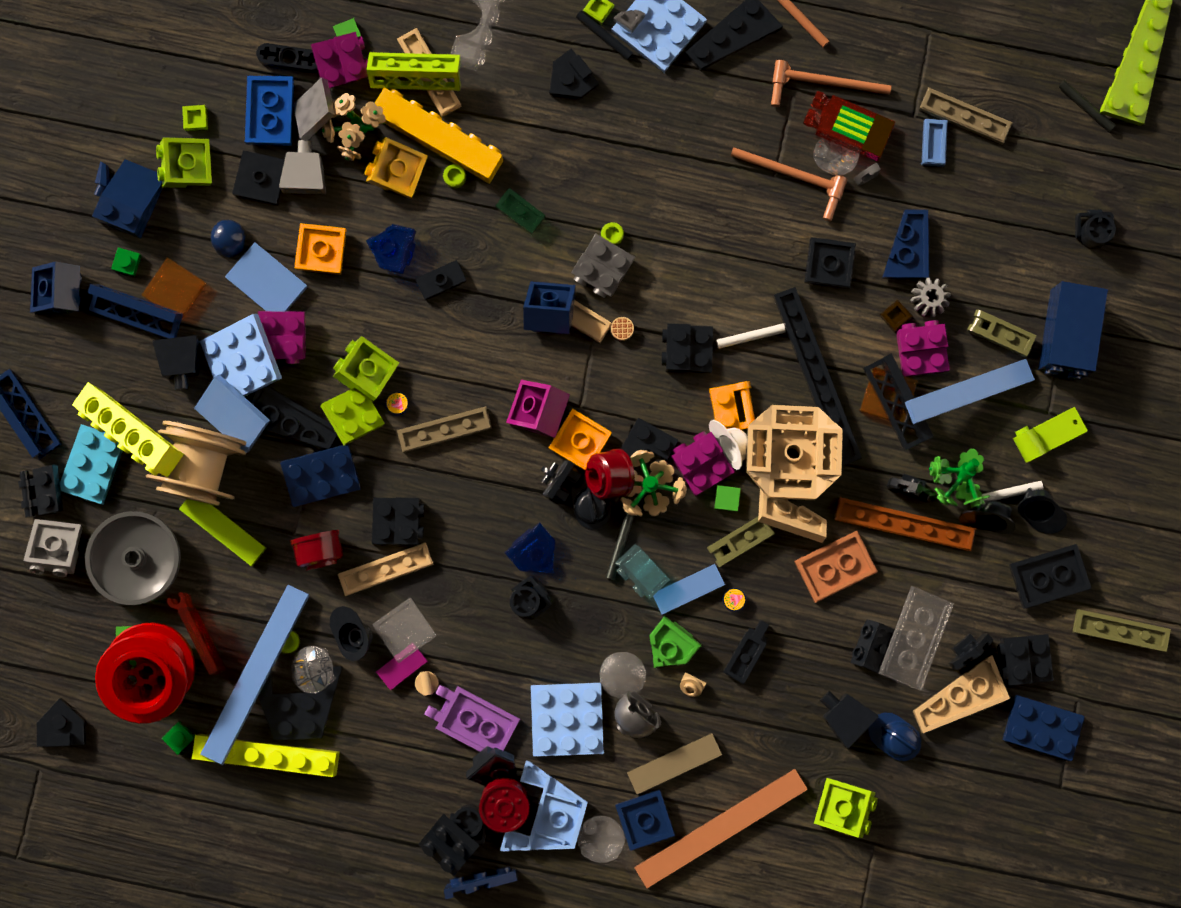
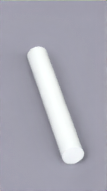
[716,324,786,349]
[981,481,1043,502]

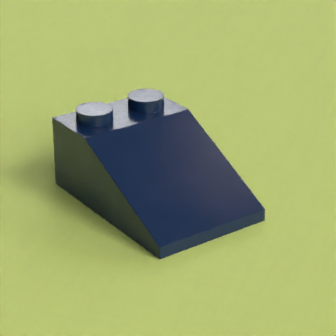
[92,159,163,239]

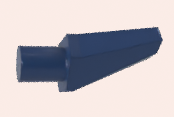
[94,161,110,197]

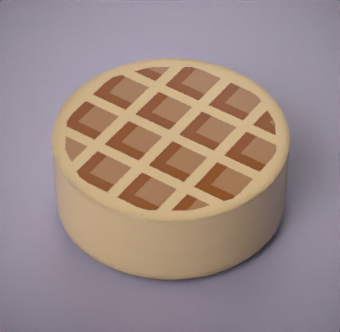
[611,317,634,341]

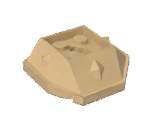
[746,405,842,500]

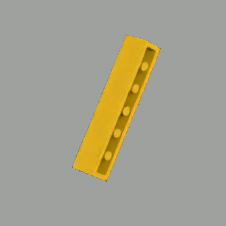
[375,88,503,184]

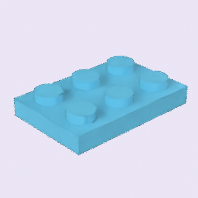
[60,424,123,505]

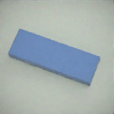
[652,564,725,614]

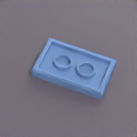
[225,242,308,311]
[194,375,270,453]

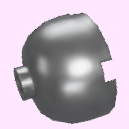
[614,691,661,738]

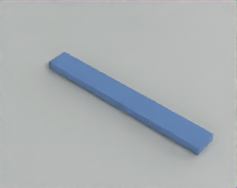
[200,585,309,765]

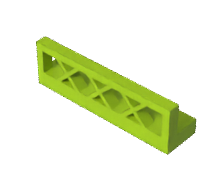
[367,52,461,91]

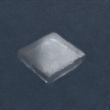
[372,597,437,663]

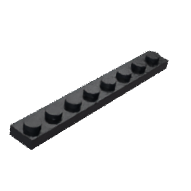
[773,287,862,466]

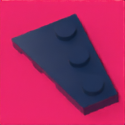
[882,210,929,279]
[444,866,518,900]

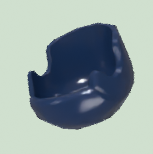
[211,220,246,257]

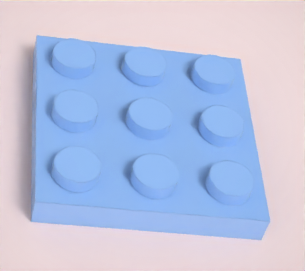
[611,0,707,73]
[200,314,282,397]
[531,683,604,756]

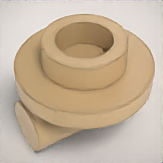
[415,671,439,696]
[680,672,706,697]

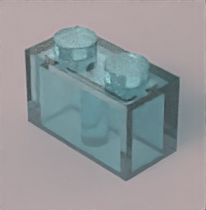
[615,544,670,599]

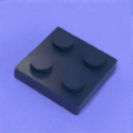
[615,790,675,851]

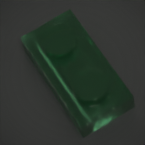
[495,188,546,235]

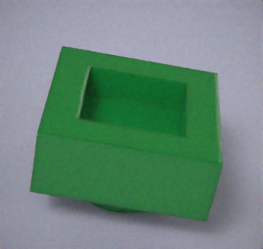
[111,247,142,277]
[161,721,195,755]

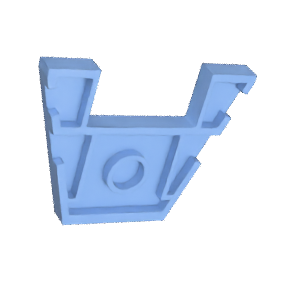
[500,760,588,851]

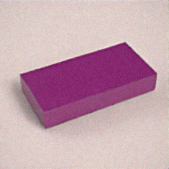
[376,643,428,690]

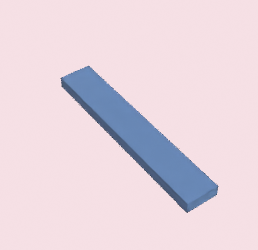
[905,359,1035,424]

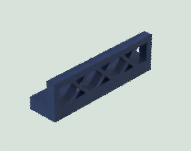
[88,284,183,338]
[0,369,62,460]

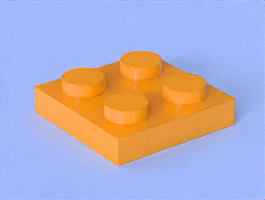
[294,223,347,275]
[549,408,612,471]

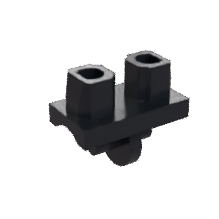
[541,460,582,502]

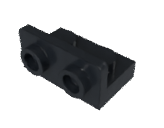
[851,619,901,676]

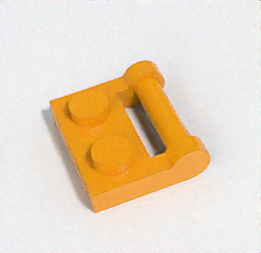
[709,381,755,430]

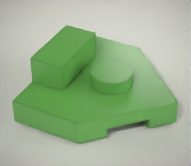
[650,616,702,668]

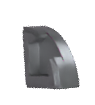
[613,10,645,34]
[854,163,881,186]

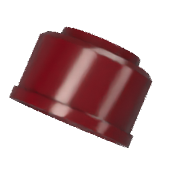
[585,448,635,500]
[290,530,343,571]
[479,777,529,832]

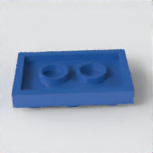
[245,76,294,146]

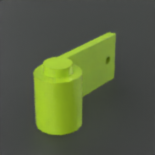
[1013,407,1088,463]

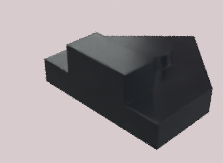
[549,48,599,99]
[886,474,936,503]
[948,633,993,670]
[36,698,86,747]
[466,746,518,786]

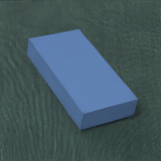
[921,119,948,167]

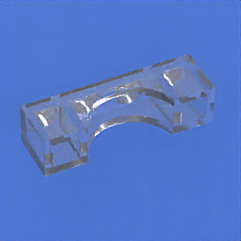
[451,0,505,72]

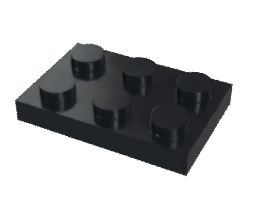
[1009,544,1091,609]

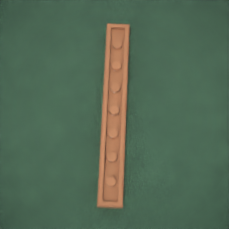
[634,769,808,888]

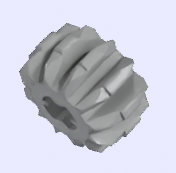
[911,278,951,317]

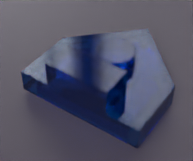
[366,224,416,274]
[504,522,555,573]

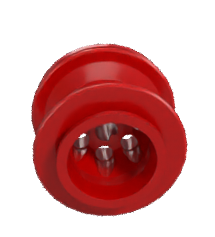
[95,623,195,724]

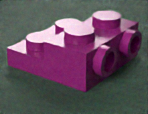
[311,32,368,88]
[258,311,306,364]
[896,320,949,377]
[671,431,735,496]

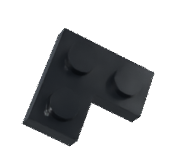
[621,418,678,470]

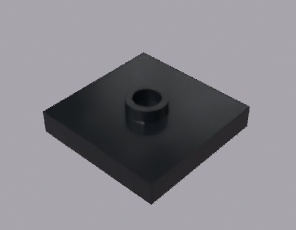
[232,150,285,206]
[804,237,856,289]

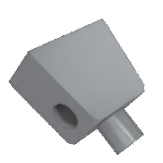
[279,140,326,194]

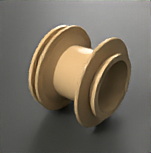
[146,421,247,506]

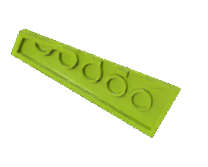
[1100,0,1172,126]

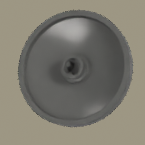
[85,511,181,605]

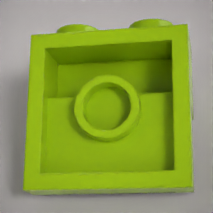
[156,138,212,188]
[333,336,399,401]
[814,778,878,838]

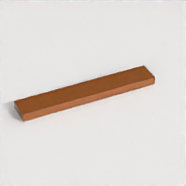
[834,497,976,551]

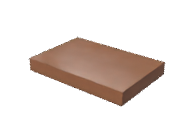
[794,531,878,603]

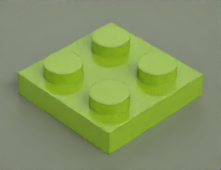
[321,388,385,445]

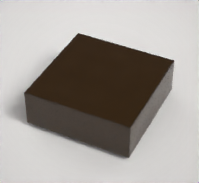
[879,300,913,332]

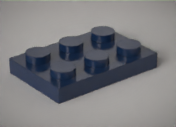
[280,444,361,507]
[1002,695,1085,761]

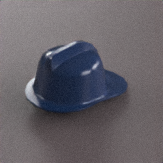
[869,713,921,761]

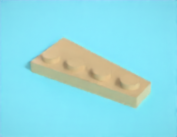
[913,655,1010,733]

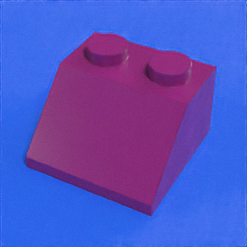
[506,380,570,438]

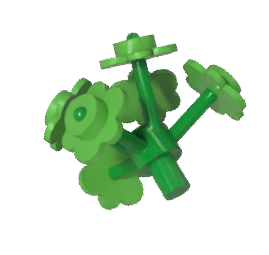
[929,449,990,508]

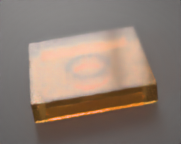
[142,257,207,319]
[859,367,918,422]

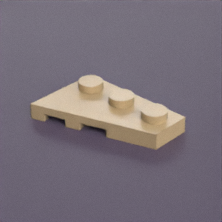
[758,489,827,543]

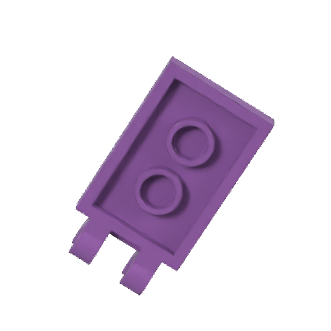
[424,684,520,751]

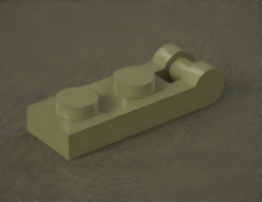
[967,310,1037,357]
[707,517,775,567]

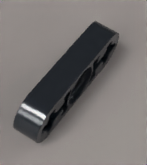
[256,43,318,73]

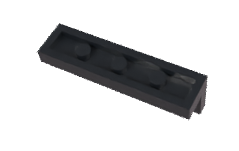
[863,353,934,451]

